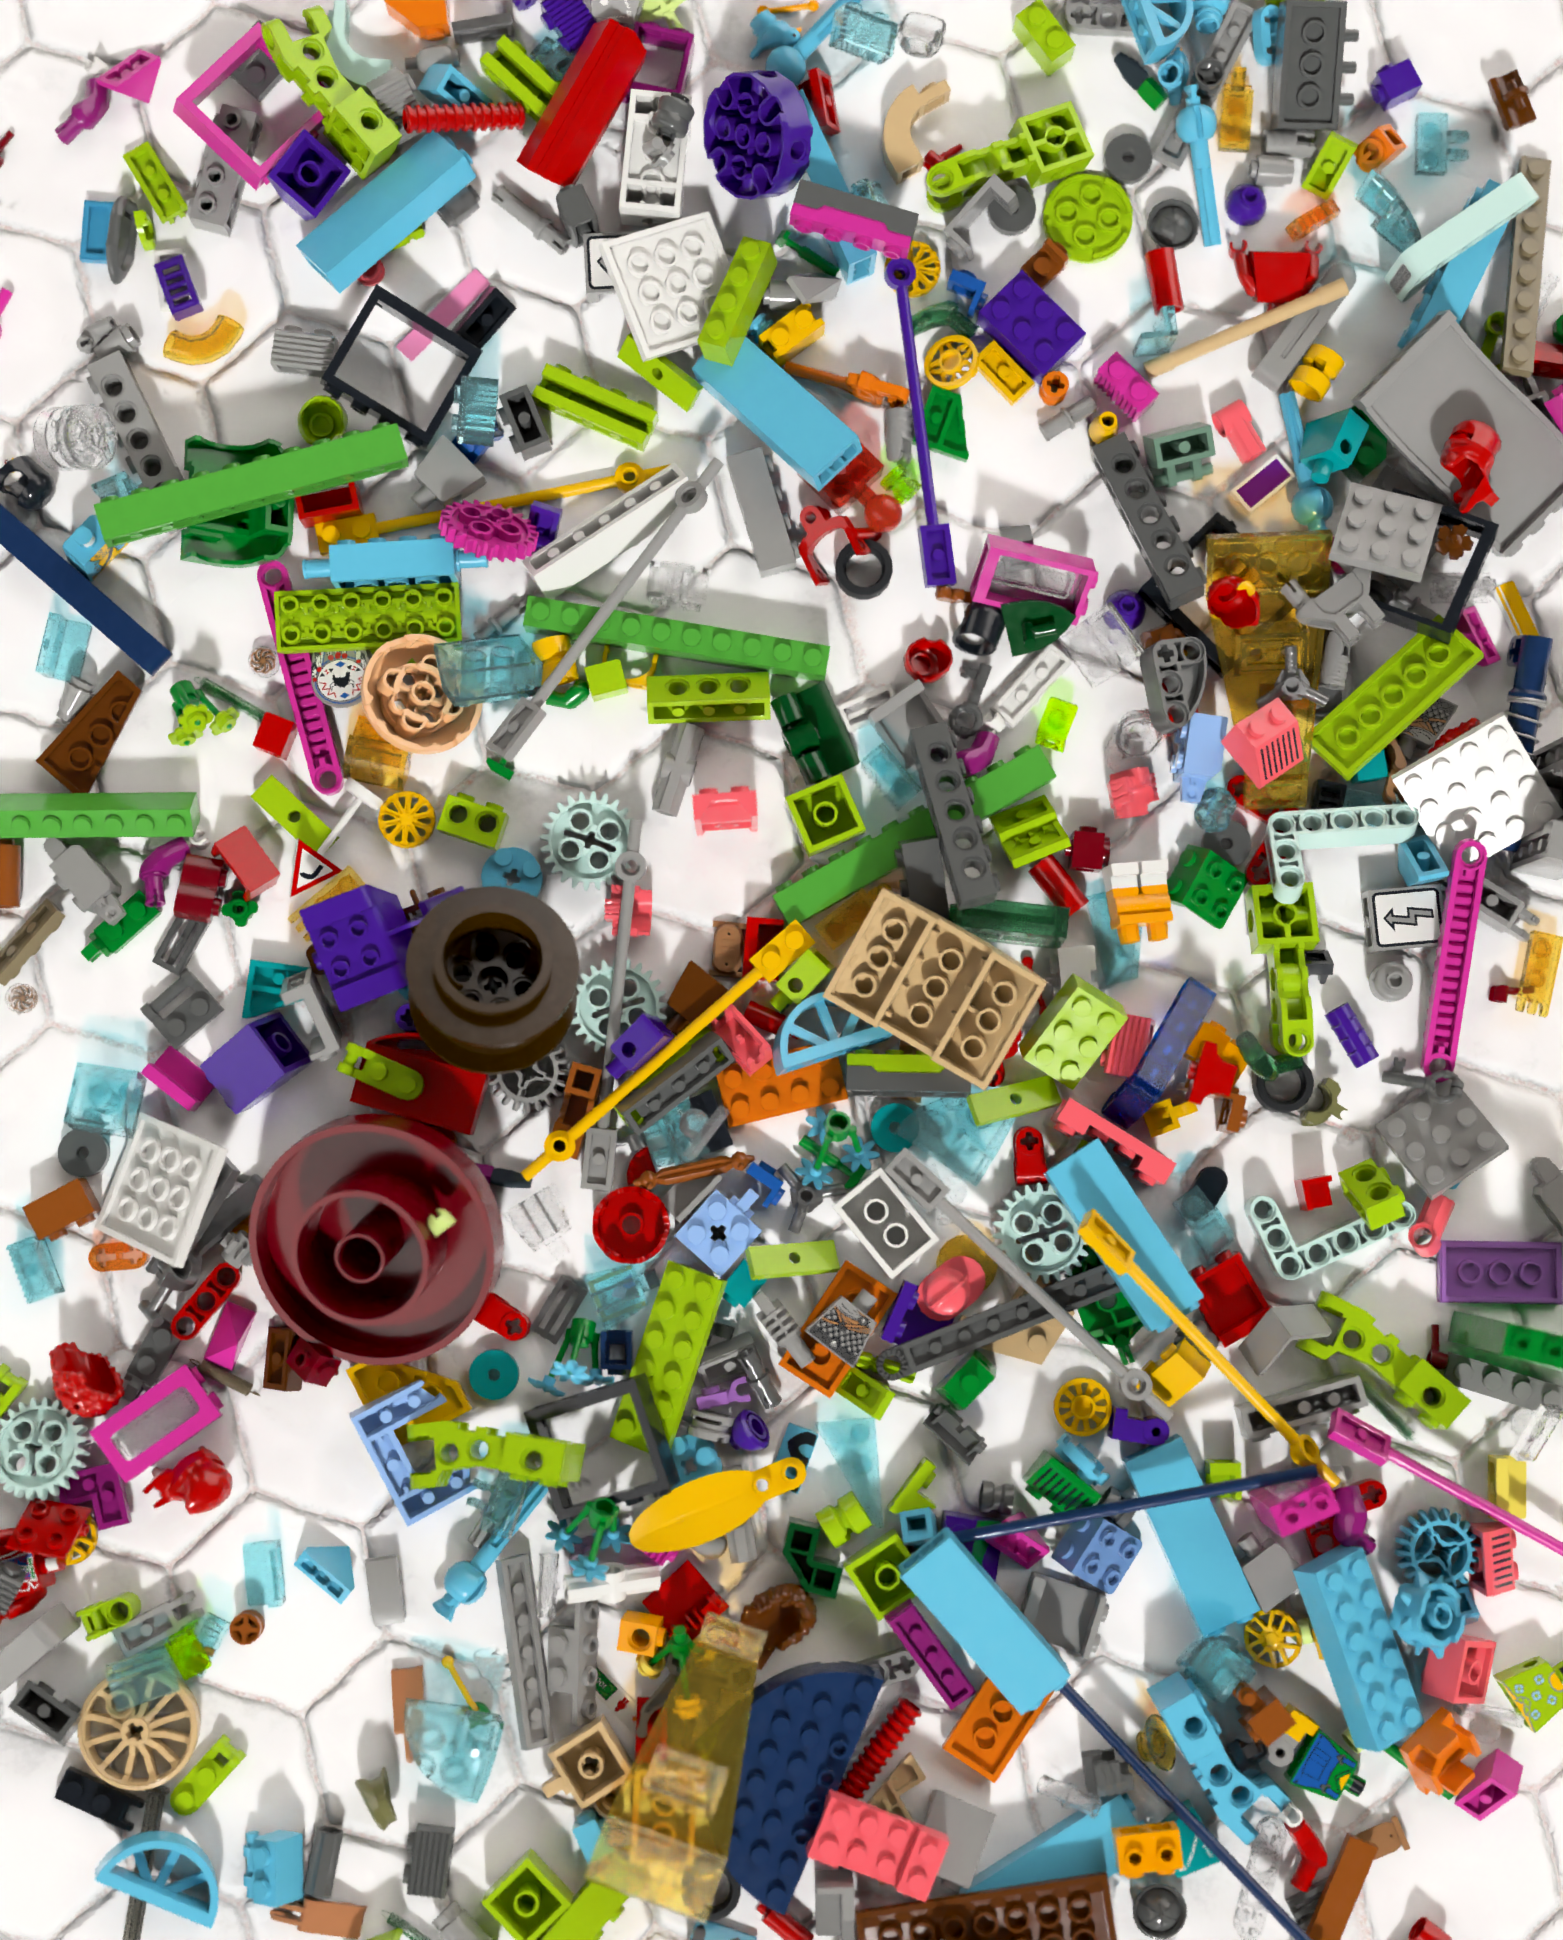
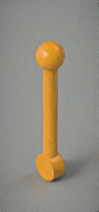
[757,0,819,15]

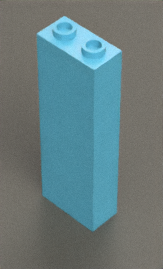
[798,89,877,285]
[296,130,477,294]
[692,337,863,492]
[1043,1138,1204,1333]
[1121,1433,1260,1637]
[898,1526,1071,1715]
[959,1792,1146,1894]

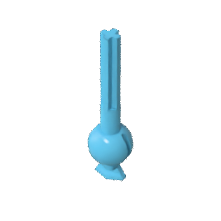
[765,0,862,87]
[1175,84,1222,247]
[1279,391,1333,546]
[432,1480,548,1622]

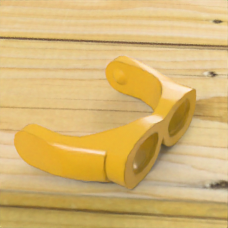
[602,644,659,690]

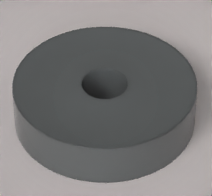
[1103,134,1153,185]
[987,185,1036,236]
[1201,819,1251,867]
[58,1128,110,1177]

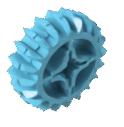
[1394,1507,1480,1590]

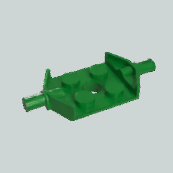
[1064,1245,1144,1365]

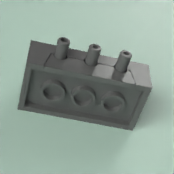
[1270,0,1359,131]

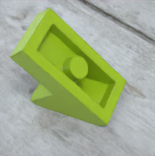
[1301,131,1358,201]
[835,1366,896,1421]
[887,1456,937,1514]

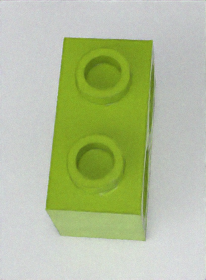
[436,792,509,851]
[1338,1158,1405,1231]

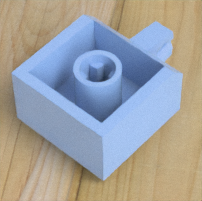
[1170,713,1228,804]
[675,1188,762,1278]

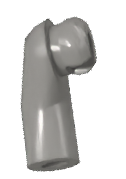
[76,316,117,354]

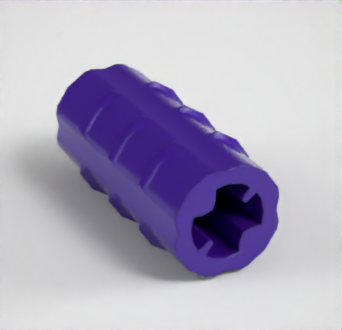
[1324,1002,1379,1068]

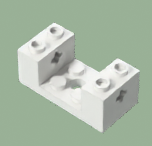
[619,89,692,228]

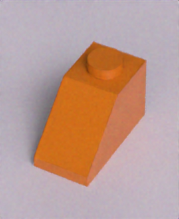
[384,0,451,41]

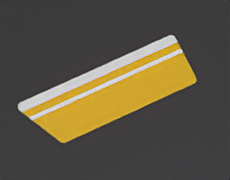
[1492,580,1540,637]

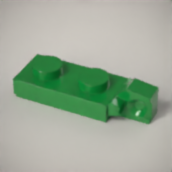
[80,890,162,962]

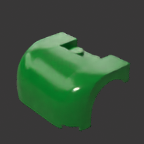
[180,435,294,568]

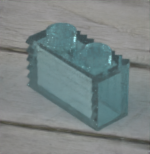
[829,2,899,65]
[451,376,499,447]
[860,743,922,811]
[6,1235,65,1304]

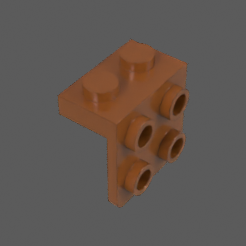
[1176,1078,1248,1134]

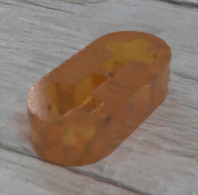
[1285,198,1341,242]
[88,1242,151,1272]

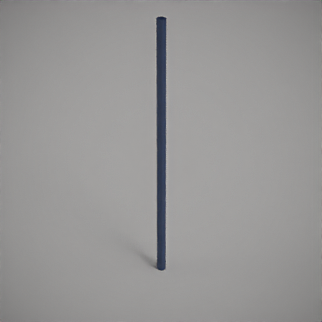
[952,1464,1318,1543]
[1058,1682,1312,1940]

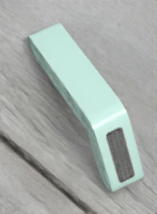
[1384,172,1539,303]
[1264,804,1420,905]
[1244,1195,1416,1280]

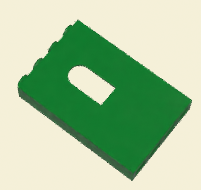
[1448,1310,1563,1370]

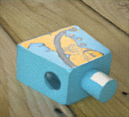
[62,515,130,582]

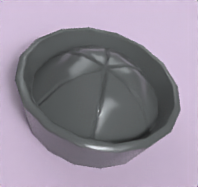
[1147,199,1199,250]
[1133,1884,1187,1939]

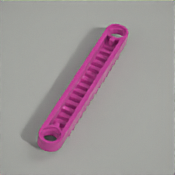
[257,560,345,796]
[1421,838,1487,1082]

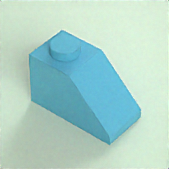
[417,64,493,107]
[1398,835,1449,887]

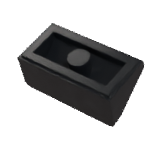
[451,286,517,349]

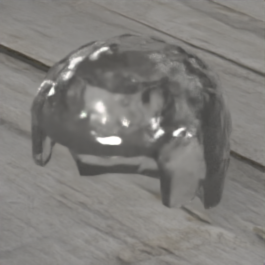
[897,11,946,60]

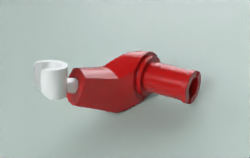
[1278,1803,1328,1893]

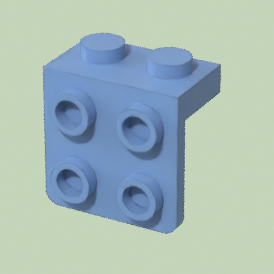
[1051,1517,1142,1594]

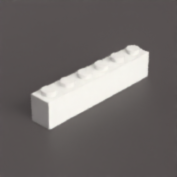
[522,462,689,599]

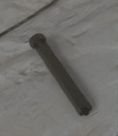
[122,1785,170,1940]

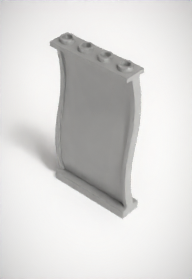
[1351,310,1563,558]

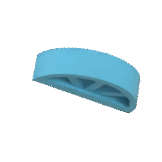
[1121,0,1193,65]
[773,992,893,1076]
[94,1831,218,1929]

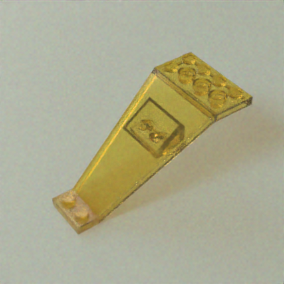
[1204,530,1333,810]
[584,1611,768,1924]

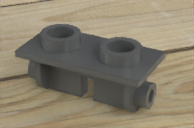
[923,1402,987,1466]

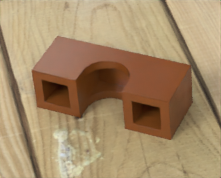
[552,1061,603,1160]

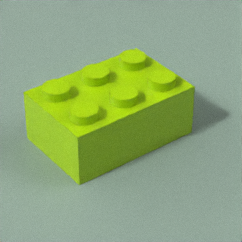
[1018,973,1128,1090]

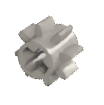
[219,1230,252,1269]

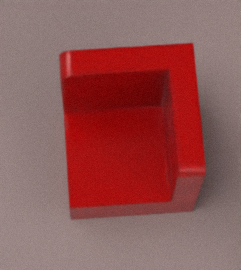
[252,712,298,760]
[1294,1175,1333,1211]

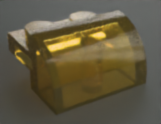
[343,715,413,791]

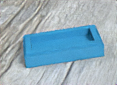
[80,200,114,264]

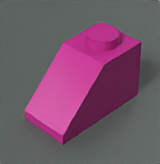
[1454,1748,1524,1821]

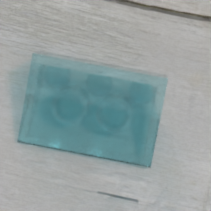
[434,634,543,707]

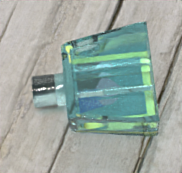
[583,1264,661,1331]

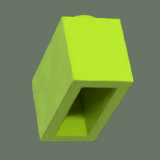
[1012,0,1076,77]

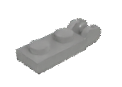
[112,1590,205,1659]

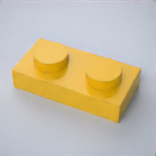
[971,340,1035,406]

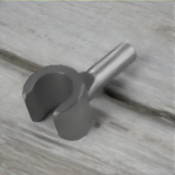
[617,1133,647,1152]

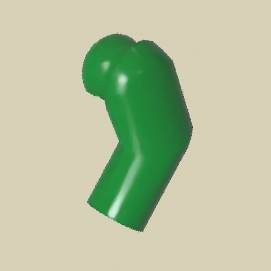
[546,679,589,709]

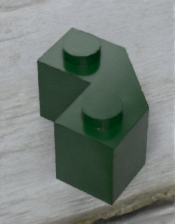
[1340,405,1387,484]
[782,1516,843,1599]

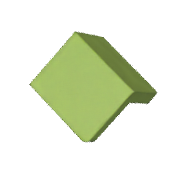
[584,659,629,702]
[1205,1459,1242,1500]

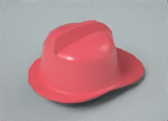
[917,1256,986,1321]

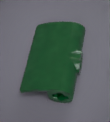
[770,681,860,787]

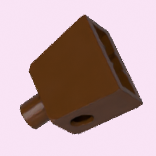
[666,960,728,1036]

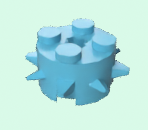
[1389,1572,1466,1658]

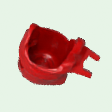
[1440,419,1502,513]
[142,1445,233,1515]

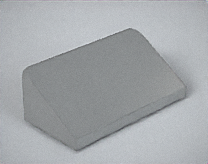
[698,1331,763,1387]

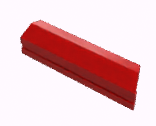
[516,18,647,187]

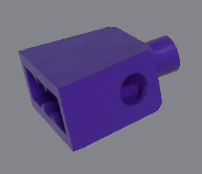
[605,1013,675,1079]

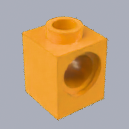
[617,1610,667,1657]

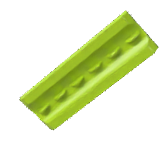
[274,582,462,654]

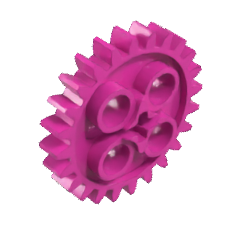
[438,500,539,562]

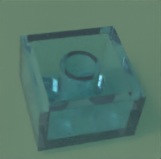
[63,1062,147,1139]

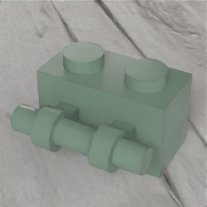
[1142,422,1216,488]

